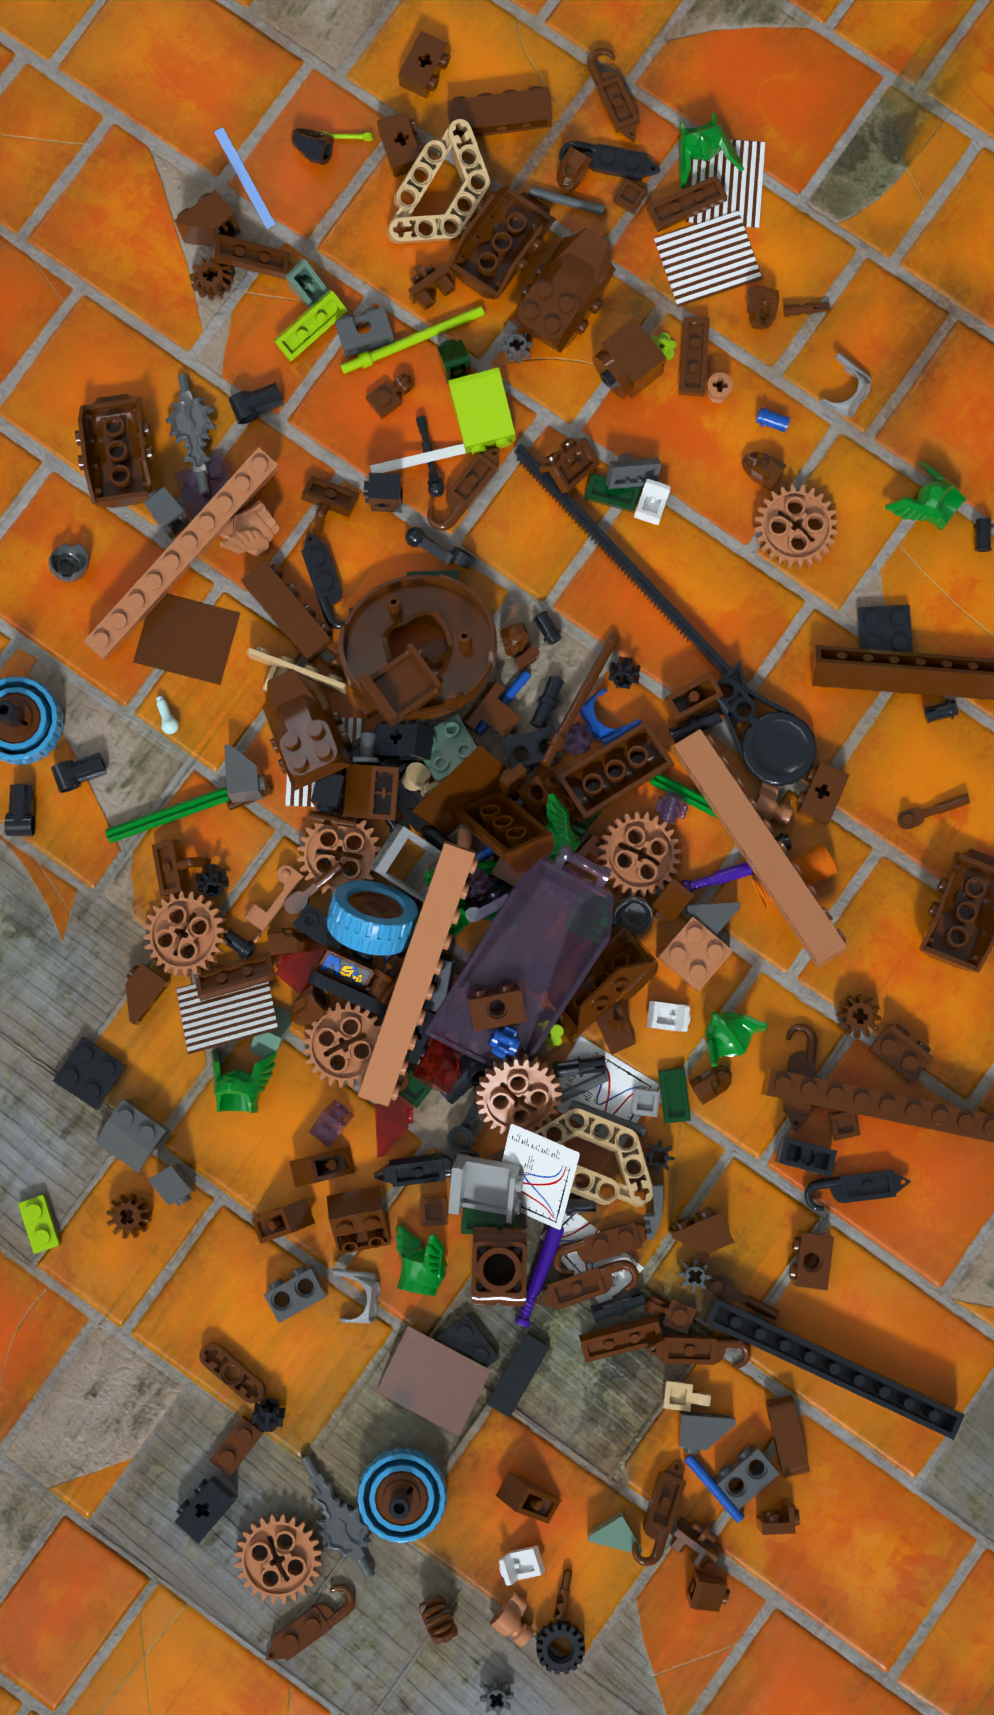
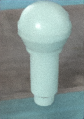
[156,696,179,734]

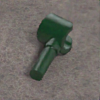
[571,811,602,838]

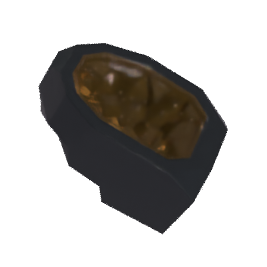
[291,128,334,165]

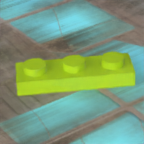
[272,290,348,361]

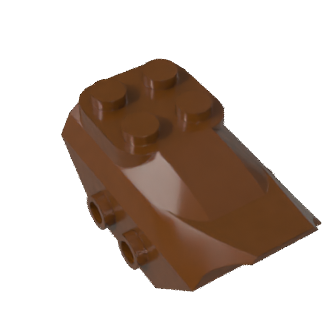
[448,186,556,300]
[508,228,616,353]
[75,394,154,508]
[263,669,352,791]
[919,849,994,973]
[549,925,658,1043]

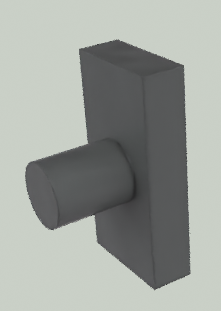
[606,453,661,489]

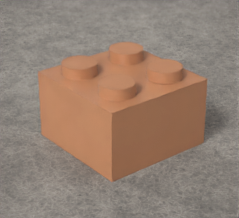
[656,917,733,992]

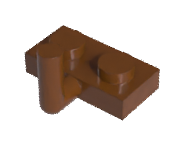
[301,475,360,535]
[152,839,210,896]

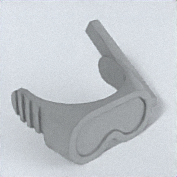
[820,353,872,418]
[332,1268,381,1323]

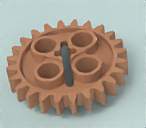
[753,484,839,569]
[297,812,381,896]
[596,812,681,897]
[143,891,228,977]
[302,1002,381,1088]
[475,1054,562,1134]
[234,1512,323,1604]

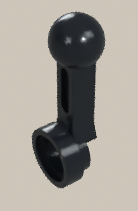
[405,527,477,569]
[447,1083,480,1153]

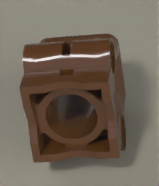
[471,1226,527,1307]

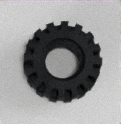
[536,1620,585,1675]

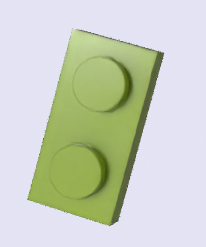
[18,1194,61,1254]

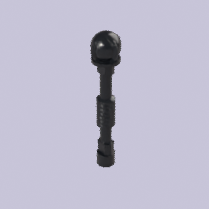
[416,416,445,497]

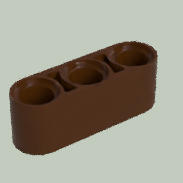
[765,1395,810,1478]

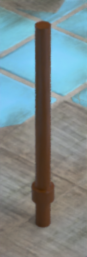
[540,633,619,767]

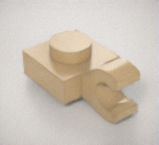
[663,1380,711,1412]

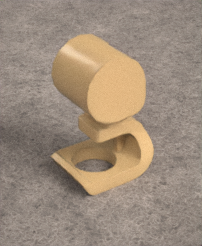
[402,762,440,797]

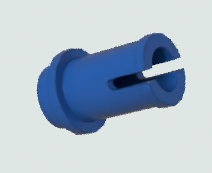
[755,407,790,433]

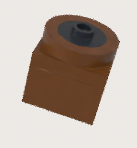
[592,318,667,399]

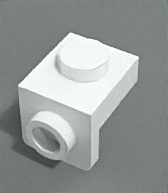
[634,479,671,525]
[647,1001,691,1032]
[499,1545,546,1586]

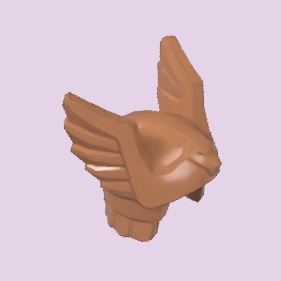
[220,500,280,556]

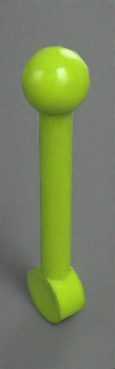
[322,131,373,141]

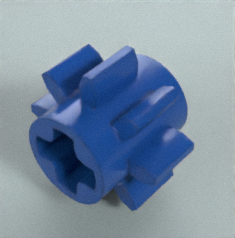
[488,1025,521,1059]

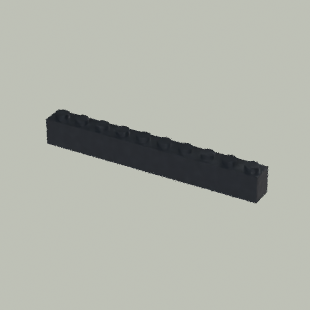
[703,1296,965,1440]

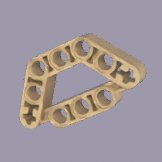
[386,119,490,244]
[534,1108,653,1207]

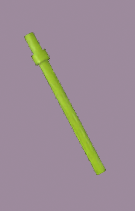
[340,306,485,374]

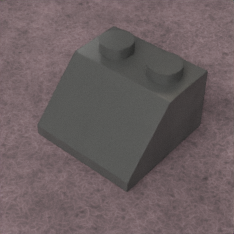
[96,1099,170,1173]

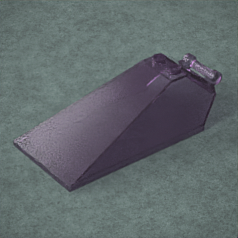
[424,844,614,1081]

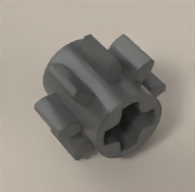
[501,330,533,365]
[677,1258,711,1293]
[480,1678,514,1715]

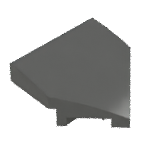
[644,1182,665,1240]

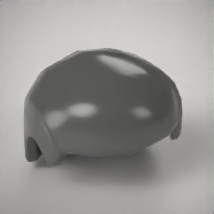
[48,543,89,582]
[613,896,654,935]

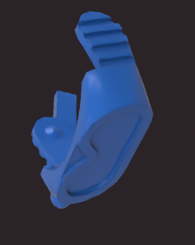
[579,688,642,745]

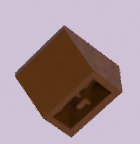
[174,189,240,246]
[343,764,400,821]
[326,1186,391,1255]
[668,1207,734,1253]

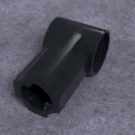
[228,383,284,425]
[51,752,107,793]
[4,784,36,837]
[437,1052,487,1104]

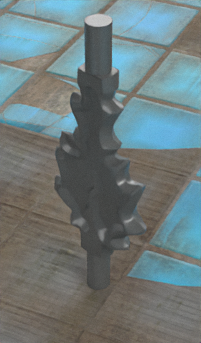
[165,374,216,495]
[300,1454,375,1579]

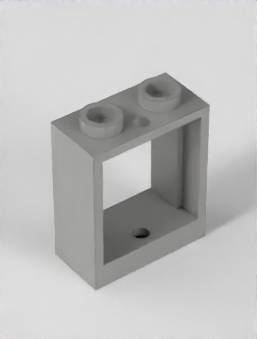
[369,824,441,903]

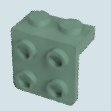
[424,714,477,782]

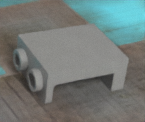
[448,1154,524,1224]

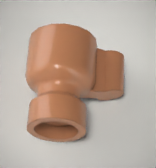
[755,783,793,827]
[490,1592,534,1648]

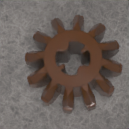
[190,255,234,301]
[835,994,882,1039]
[106,1193,152,1239]
[419,1594,458,1645]

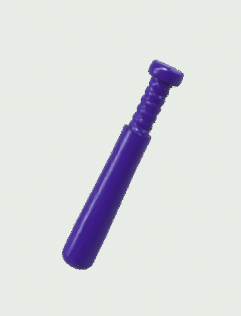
[682,862,754,893]
[514,1226,564,1327]

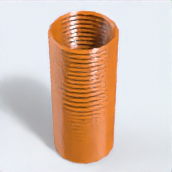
[752,844,837,909]

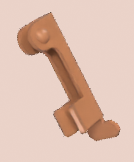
[244,865,304,943]

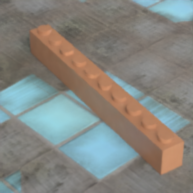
[83,447,280,661]
[674,729,848,968]
[358,841,479,1106]

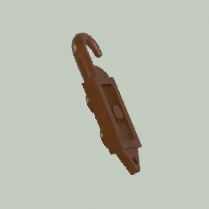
[587,48,640,142]
[427,447,499,531]
[783,1023,817,1130]
[553,1221,647,1276]
[535,1260,639,1310]
[645,1334,751,1369]
[632,1460,686,1567]
[265,1584,356,1661]

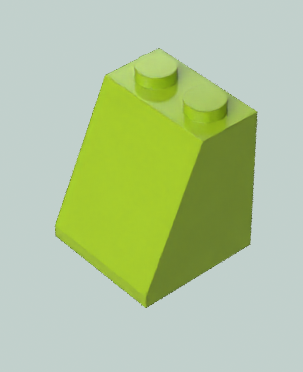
[448,367,515,455]

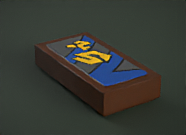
[316,945,376,992]

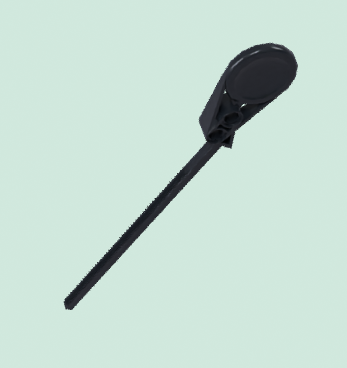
[514,444,817,787]

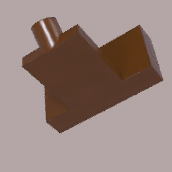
[461,681,521,738]
[596,1003,636,1055]

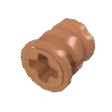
[706,372,733,404]

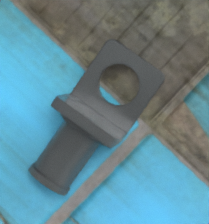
[352,733,381,766]

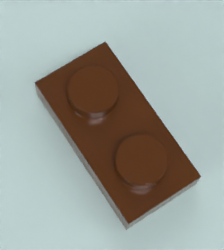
[209,1416,264,1477]

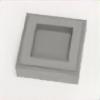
[631,1088,660,1117]

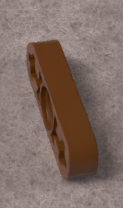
[199,1342,266,1403]

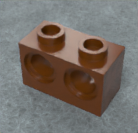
[517,769,579,825]

